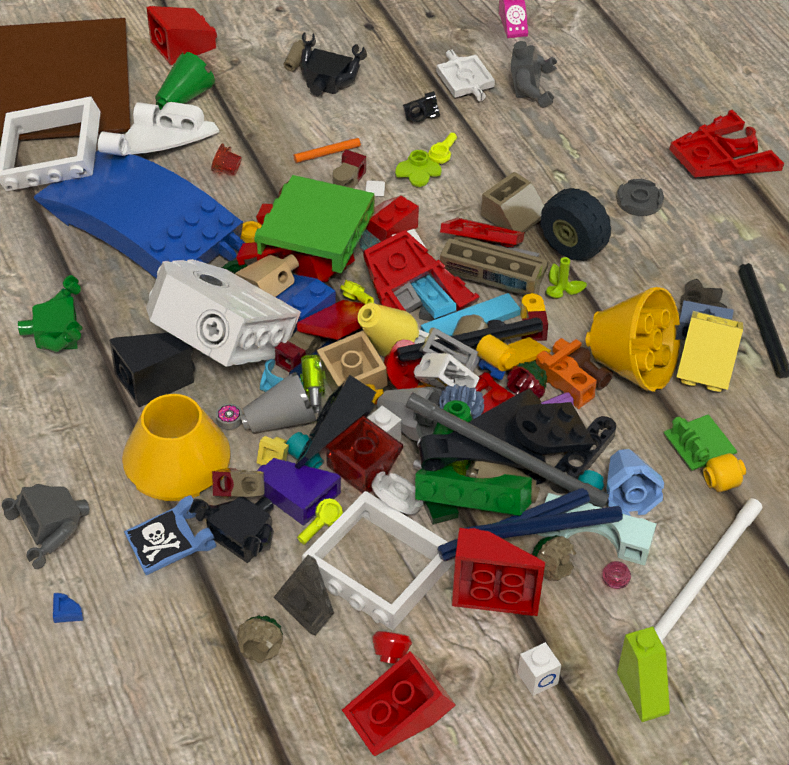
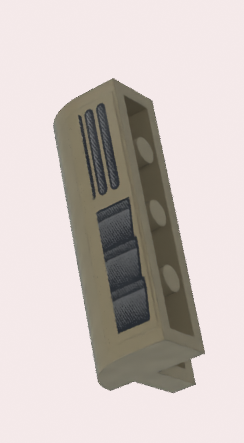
[440,235,548,295]

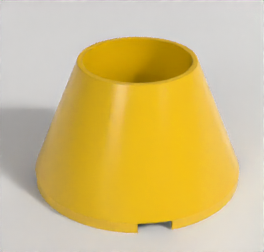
[122,394,231,501]

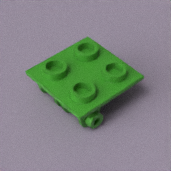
[664,414,738,471]

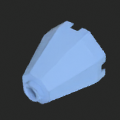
[606,449,664,516]

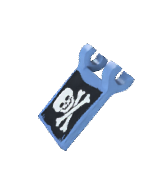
[124,495,216,575]

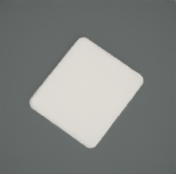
[366,181,385,196]

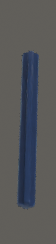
[437,488,590,561]
[465,506,623,539]

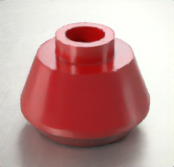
[372,631,412,664]

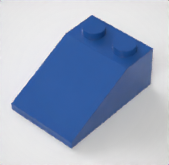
[276,274,336,333]

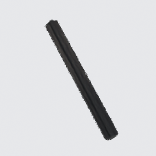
[739,263,789,378]
[397,318,543,362]

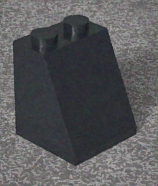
[109,332,195,407]

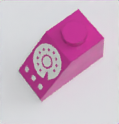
[499,0,528,38]

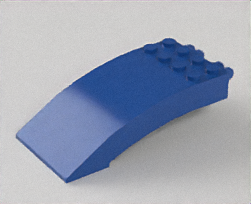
[34,150,245,279]

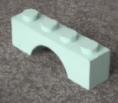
[537,493,657,566]

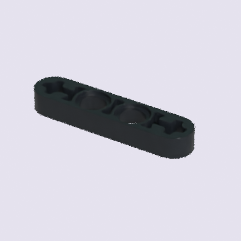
[549,416,616,494]

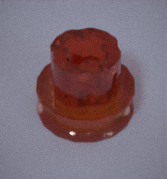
[211,143,242,175]

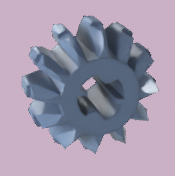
[438,384,485,419]

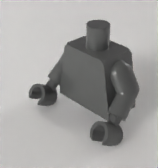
[511,41,557,107]
[1,484,89,569]

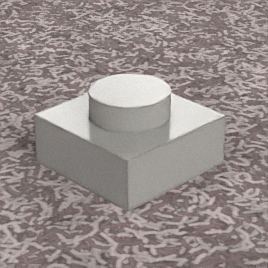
[393,282,423,313]

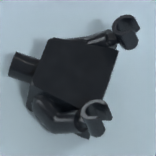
[300,32,367,96]
[189,496,274,563]

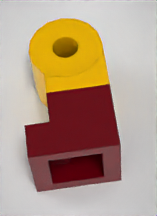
[520,293,549,341]

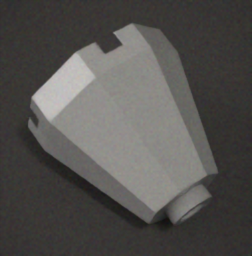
[377,386,442,441]

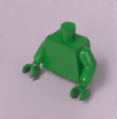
[18,275,83,352]

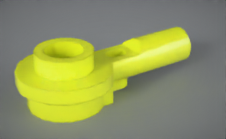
[428,132,457,164]
[340,280,374,304]
[297,498,343,545]

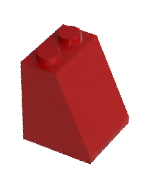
[146,6,217,65]

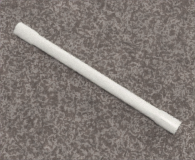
[654,498,763,643]

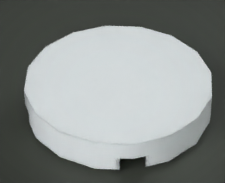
[372,471,423,514]

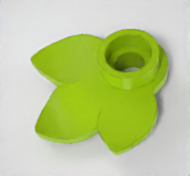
[395,150,442,187]

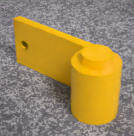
[476,334,551,371]

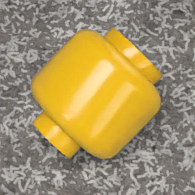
[703,453,746,492]

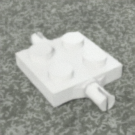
[436,50,495,101]

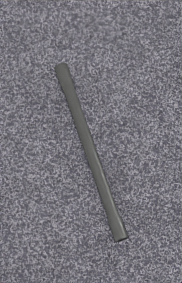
[405,392,609,508]

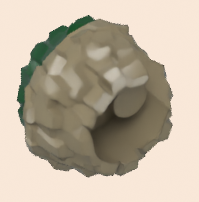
[532,535,576,581]
[237,615,283,663]

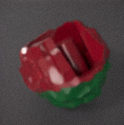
[507,361,547,399]

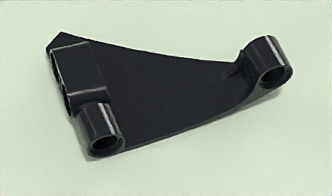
[418,389,548,485]

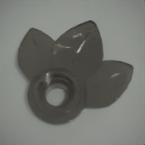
[680,279,727,308]

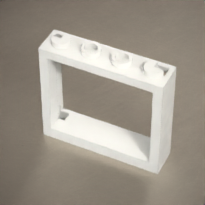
[0,97,101,191]
[302,491,454,631]

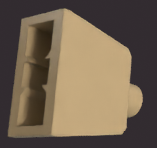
[235,254,299,297]

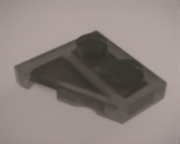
[274,554,334,636]

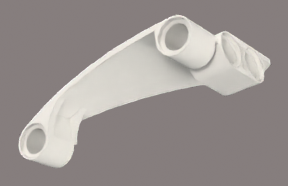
[98,102,219,156]

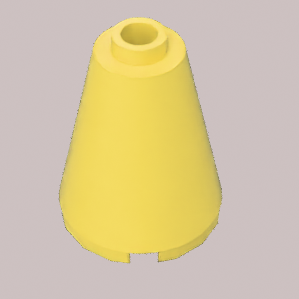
[358,303,419,357]

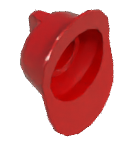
[383,339,422,389]

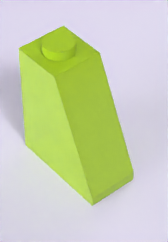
[617,626,670,722]

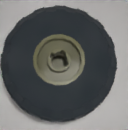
[541,188,611,261]

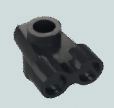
[403,91,440,122]

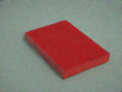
[297,300,365,340]

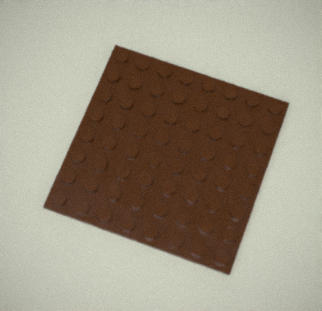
[0,18,131,141]

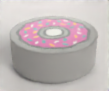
[216,404,242,430]

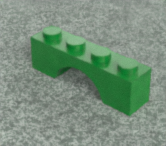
[415,466,532,516]

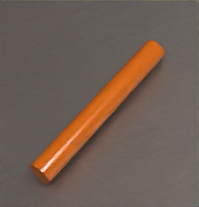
[293,138,361,163]

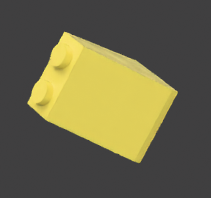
[677,311,743,392]

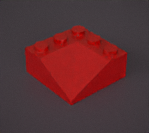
[452,528,545,616]

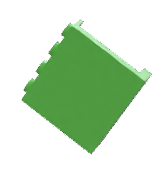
[254,175,375,273]

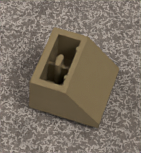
[481,172,544,232]

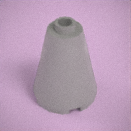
[240,372,316,433]

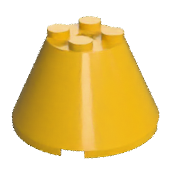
[585,287,680,392]

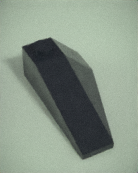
[295,375,376,469]

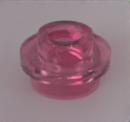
[602,561,631,589]

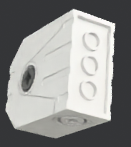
[146,259,301,367]

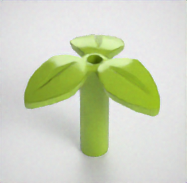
[546,257,587,298]

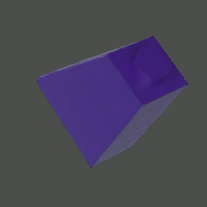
[257,458,341,526]

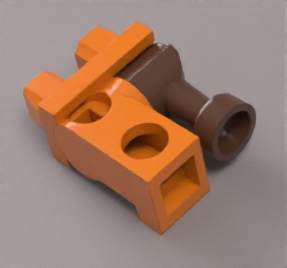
[536,338,613,409]

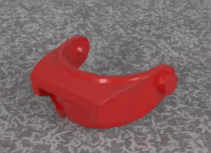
[713,126,758,158]

